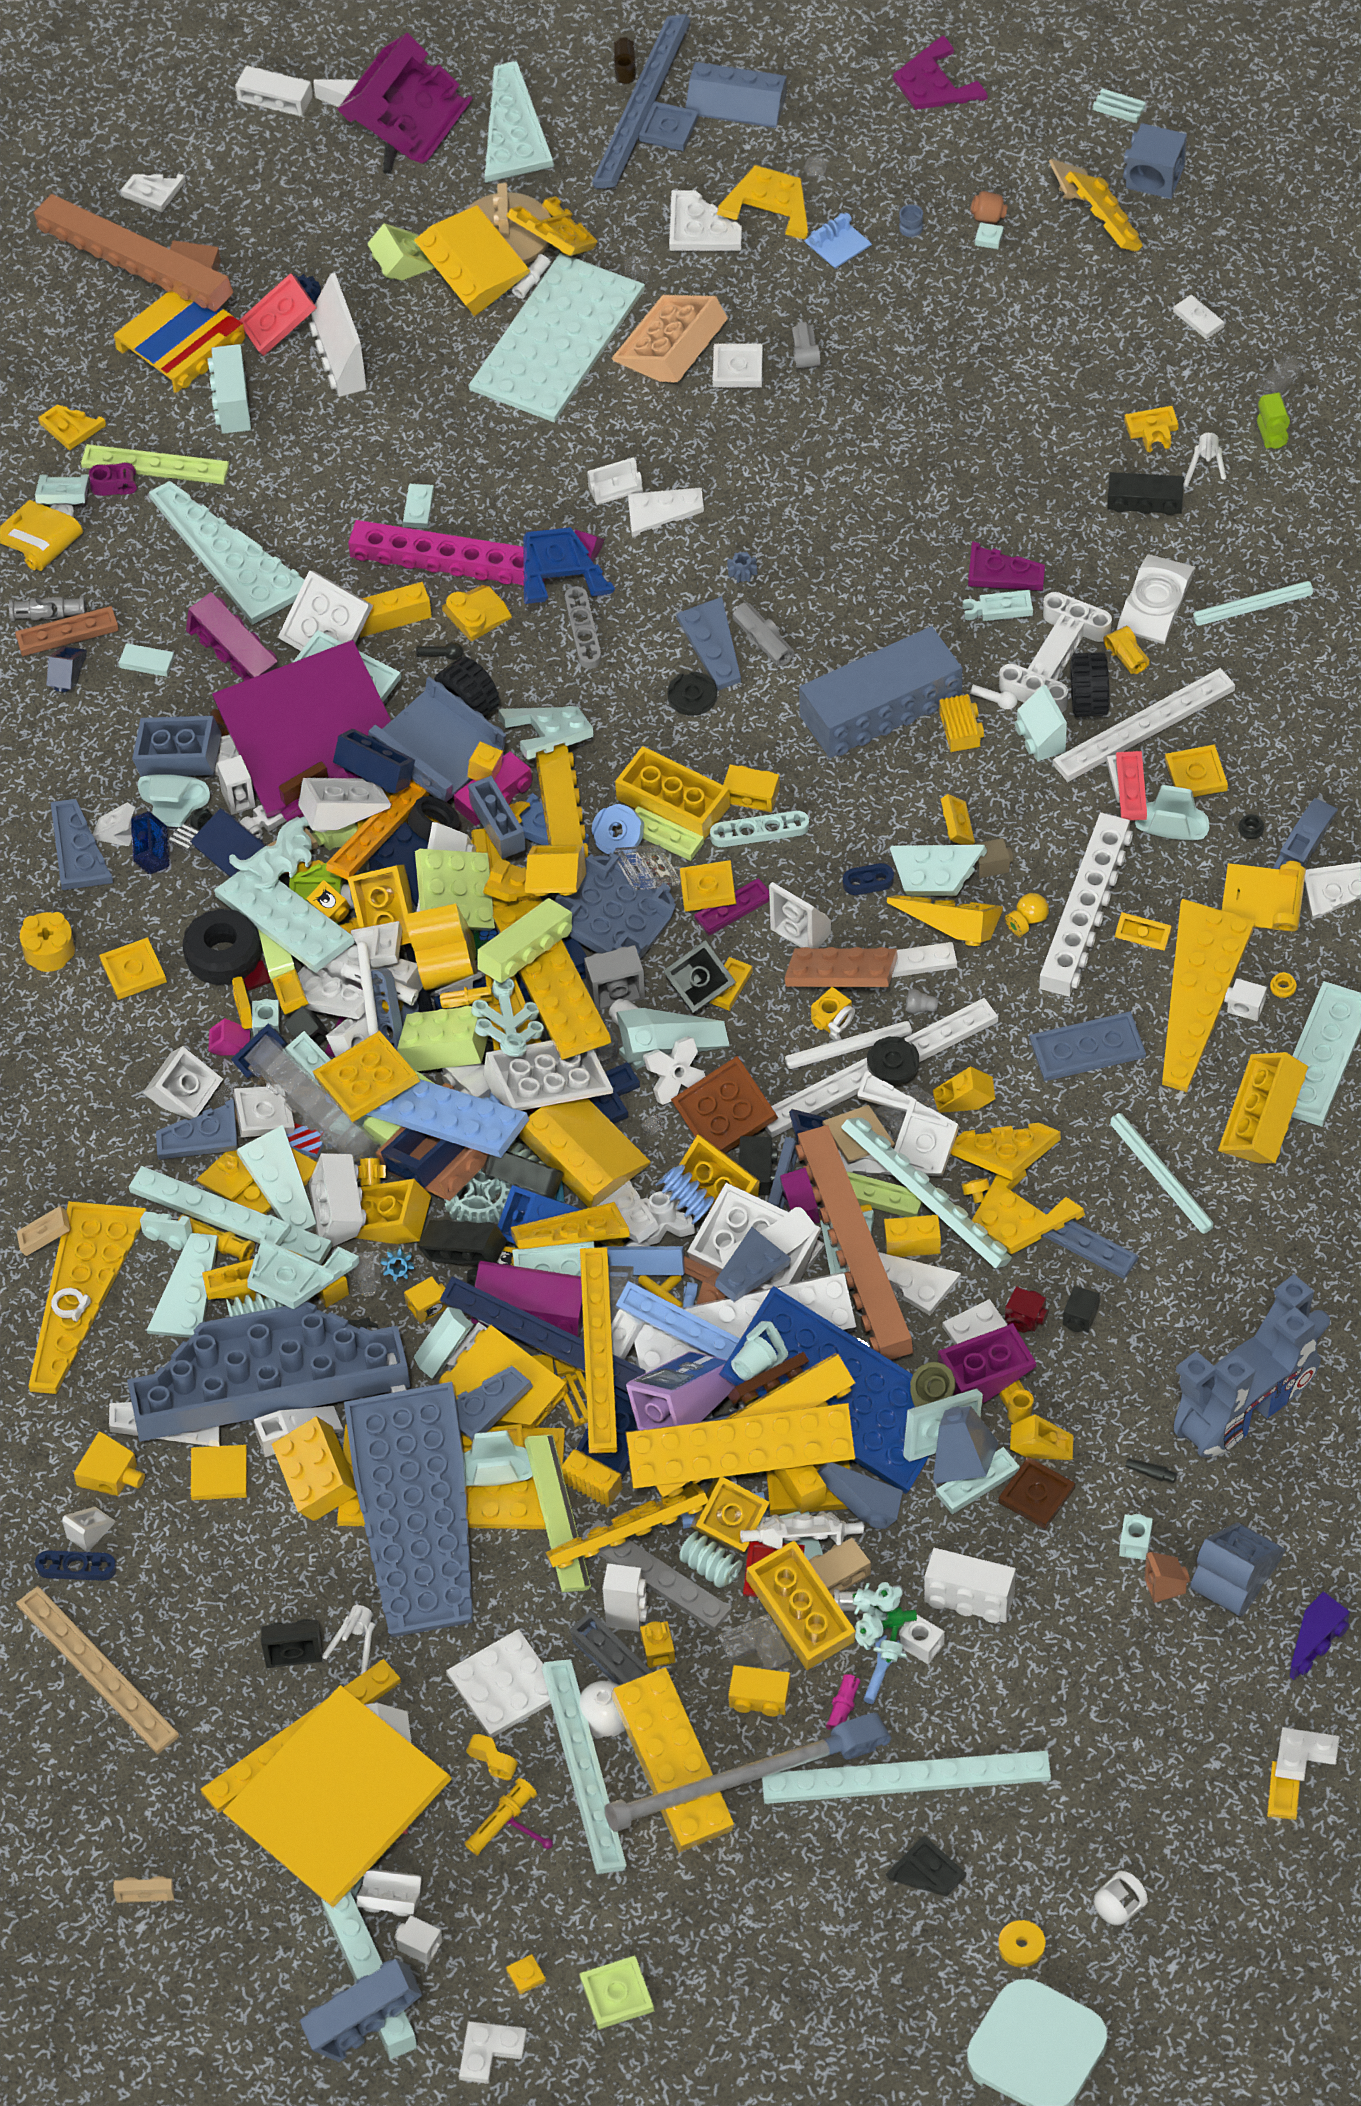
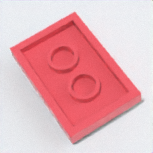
[239,273,317,355]

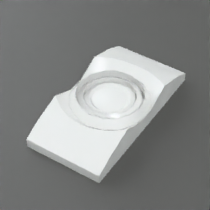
[1117,554,1195,644]

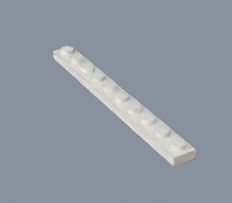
[764,998,998,1138]

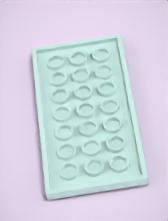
[469,253,645,423]

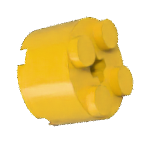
[20,912,75,972]

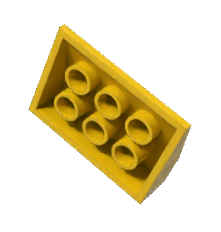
[414,205,531,316]
[519,1098,651,1208]

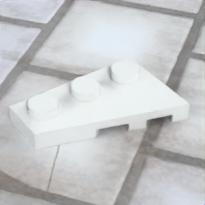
[1304,862,1361,920]

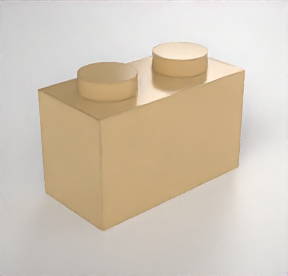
[809,1538,871,1597]

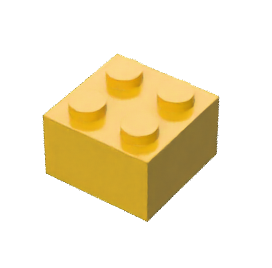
[690,1477,770,1553]

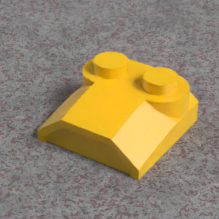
[442,585,512,642]

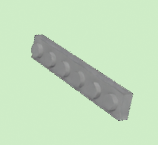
[582,1519,732,1632]

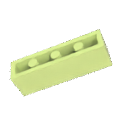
[478,898,572,983]

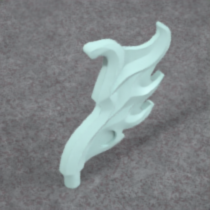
[229,816,312,889]

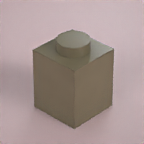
[973,838,1013,878]

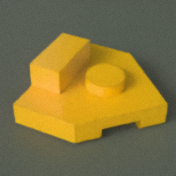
[483,858,539,902]

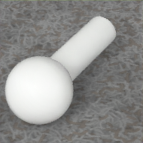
[970,684,1017,709]

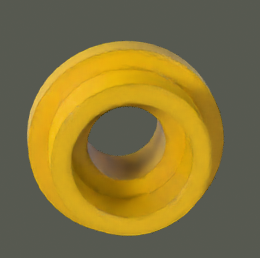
[1270,972,1297,998]

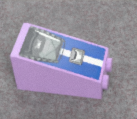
[626,1351,736,1430]

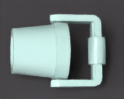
[731,1321,788,1381]

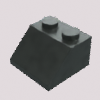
[261,1619,323,1668]

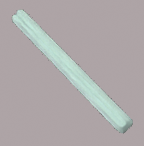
[1110,1113,1213,1234]

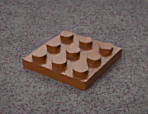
[671,1056,778,1154]

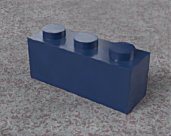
[333,729,415,794]

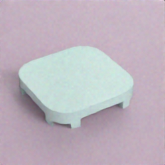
[967,1979,1107,2106]

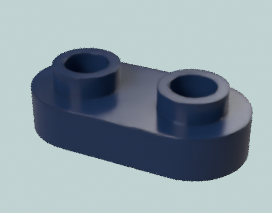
[843,863,894,895]

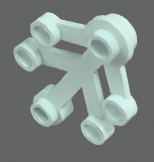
[471,978,544,1057]

